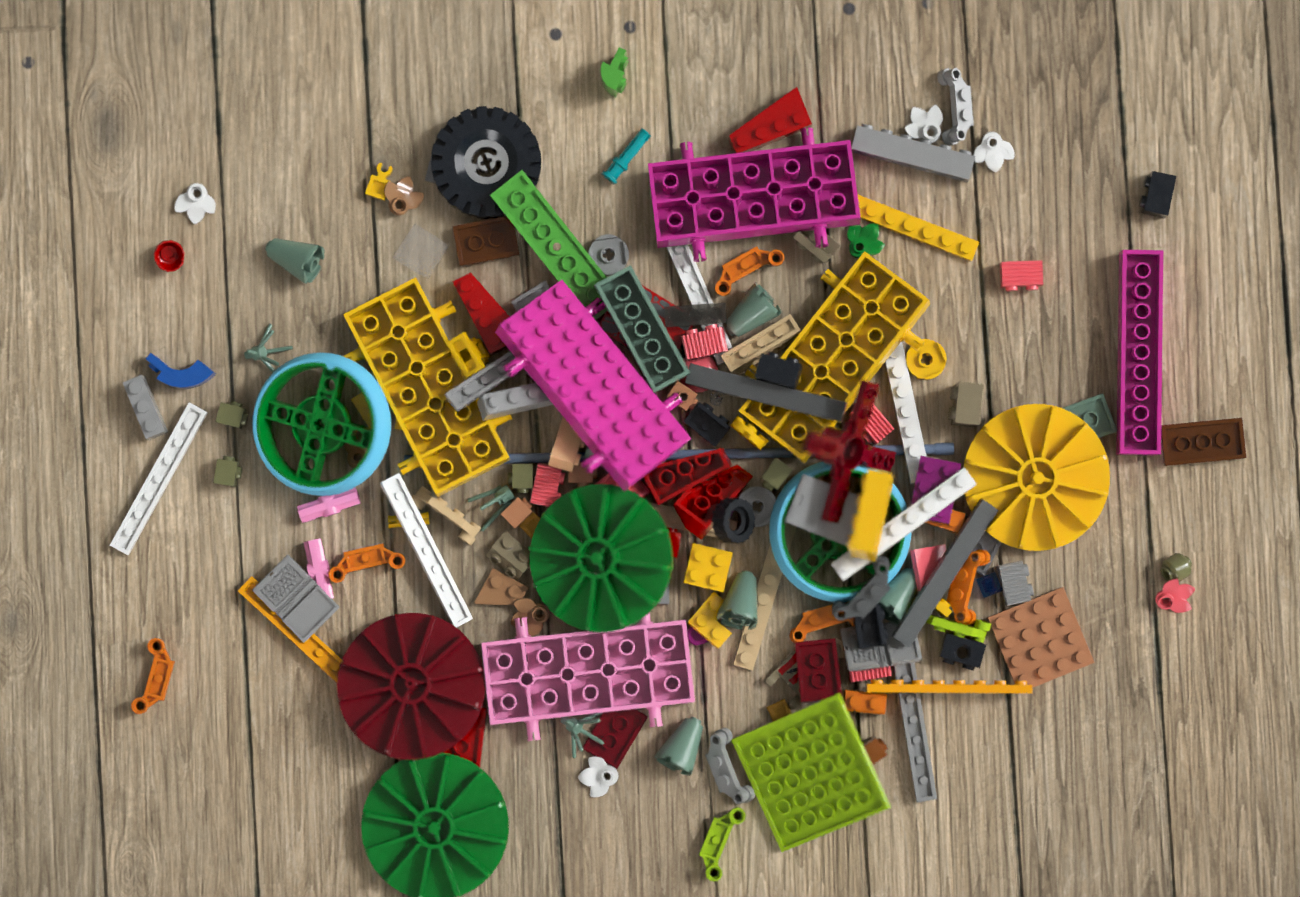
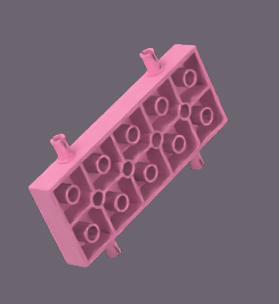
[481,613,695,741]

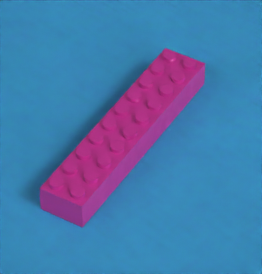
[1116,250,1164,456]

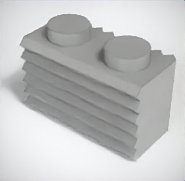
[997,561,1034,606]

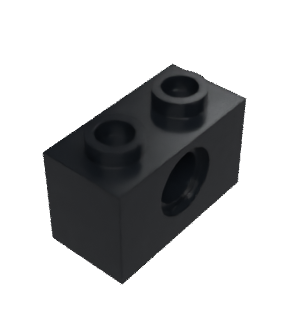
[938,633,986,671]

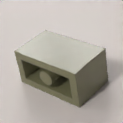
[760,458,792,491]

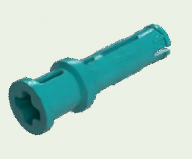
[601,128,651,185]

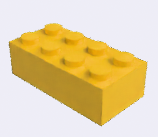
[847,469,893,562]

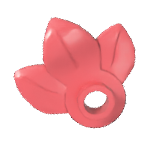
[1155,579,1195,613]

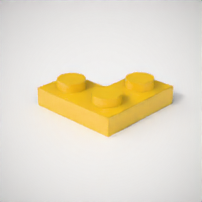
[687,592,732,649]

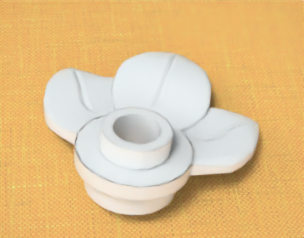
[905,105,943,143]
[974,132,1014,172]
[175,183,216,224]
[578,756,618,797]

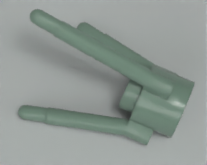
[467,485,515,531]

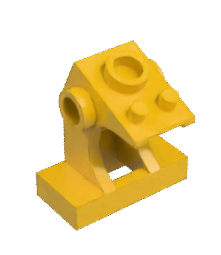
[447,332,490,378]

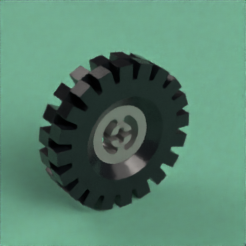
[431,106,541,219]

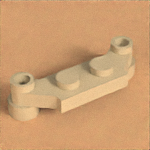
[411,486,481,546]

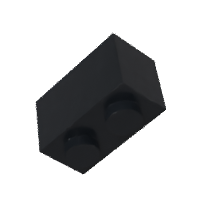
[1139,171,1177,218]
[755,352,803,389]

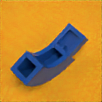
[146,353,216,389]

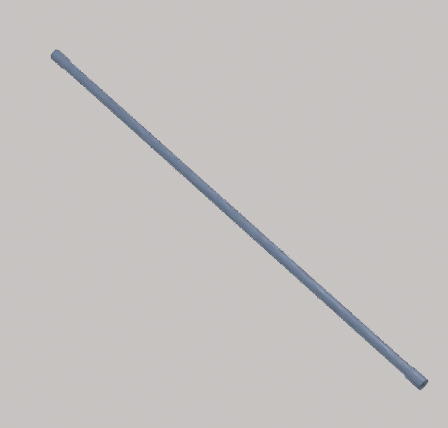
[404,443,954,467]

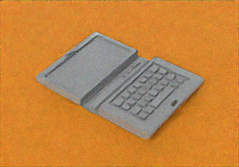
[785,474,859,546]
[252,554,340,643]
[840,622,922,671]

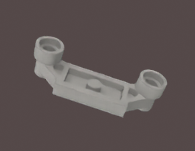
[937,68,974,146]
[705,728,755,804]

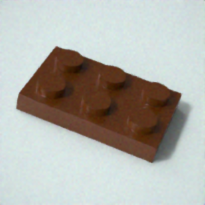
[452,216,520,267]

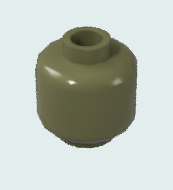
[1161,553,1192,582]

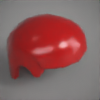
[154,240,185,272]

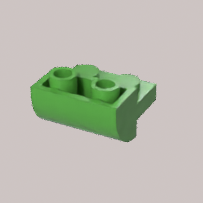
[601,47,628,97]

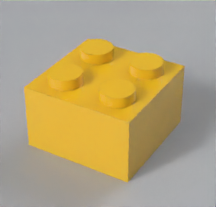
[683,543,733,592]

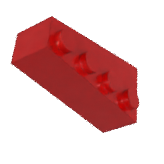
[729,87,812,153]
[453,272,510,356]
[644,448,733,505]

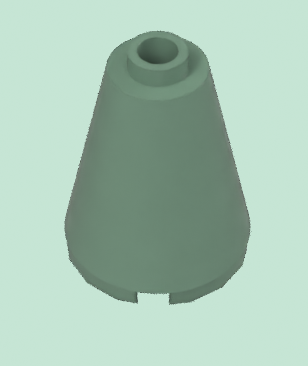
[265,238,325,284]
[725,282,782,337]
[877,567,917,625]
[717,571,758,630]
[654,716,703,776]

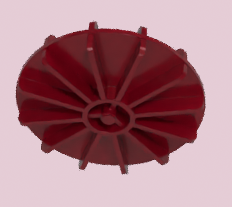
[337,613,485,760]

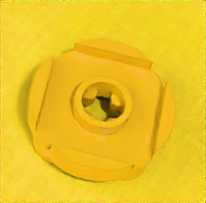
[906,339,947,380]
[730,415,769,450]

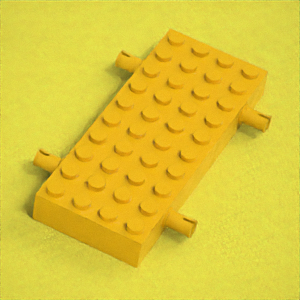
[739,251,930,464]
[342,277,512,497]

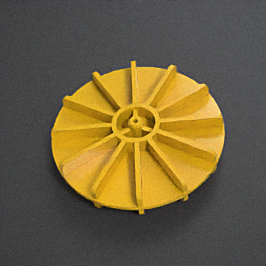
[963,404,1110,551]

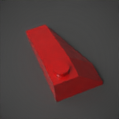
[673,464,753,540]

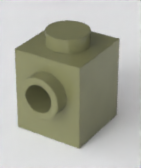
[215,401,249,429]
[213,456,242,487]
[508,464,534,493]

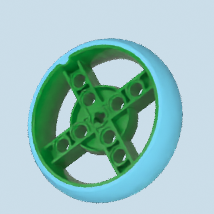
[252,352,391,496]
[769,462,911,602]

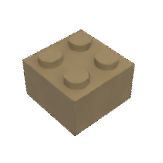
[948,382,984,427]

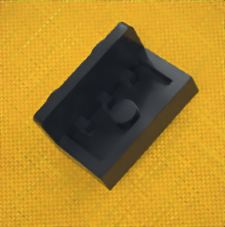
[683,402,731,447]
[853,604,888,649]

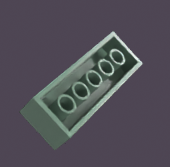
[594,265,690,393]

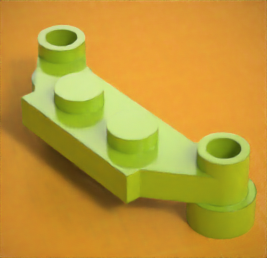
[924,615,991,643]
[699,807,746,882]

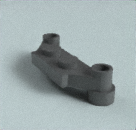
[832,556,891,620]

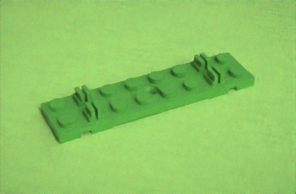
[490,170,607,320]

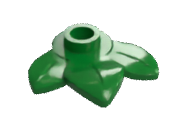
[847,223,885,258]

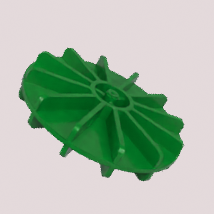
[528,484,674,632]
[361,753,509,897]

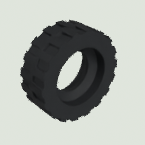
[712,498,755,544]

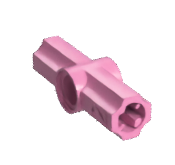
[297,487,361,523]
[303,539,334,599]

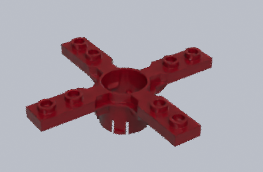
[802,379,896,524]

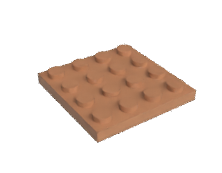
[987,587,1095,688]

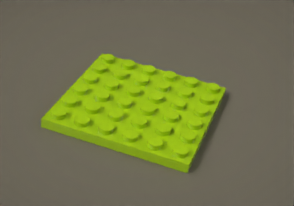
[731,693,891,852]

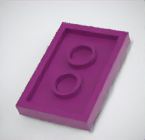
[911,456,961,524]

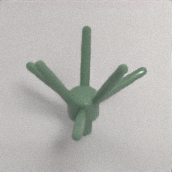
[244,324,293,373]
[560,712,604,758]

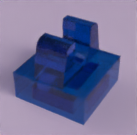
[976,572,1003,598]

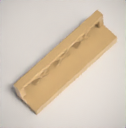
[720,314,801,375]

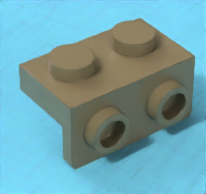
[793,230,840,263]
[486,531,530,581]

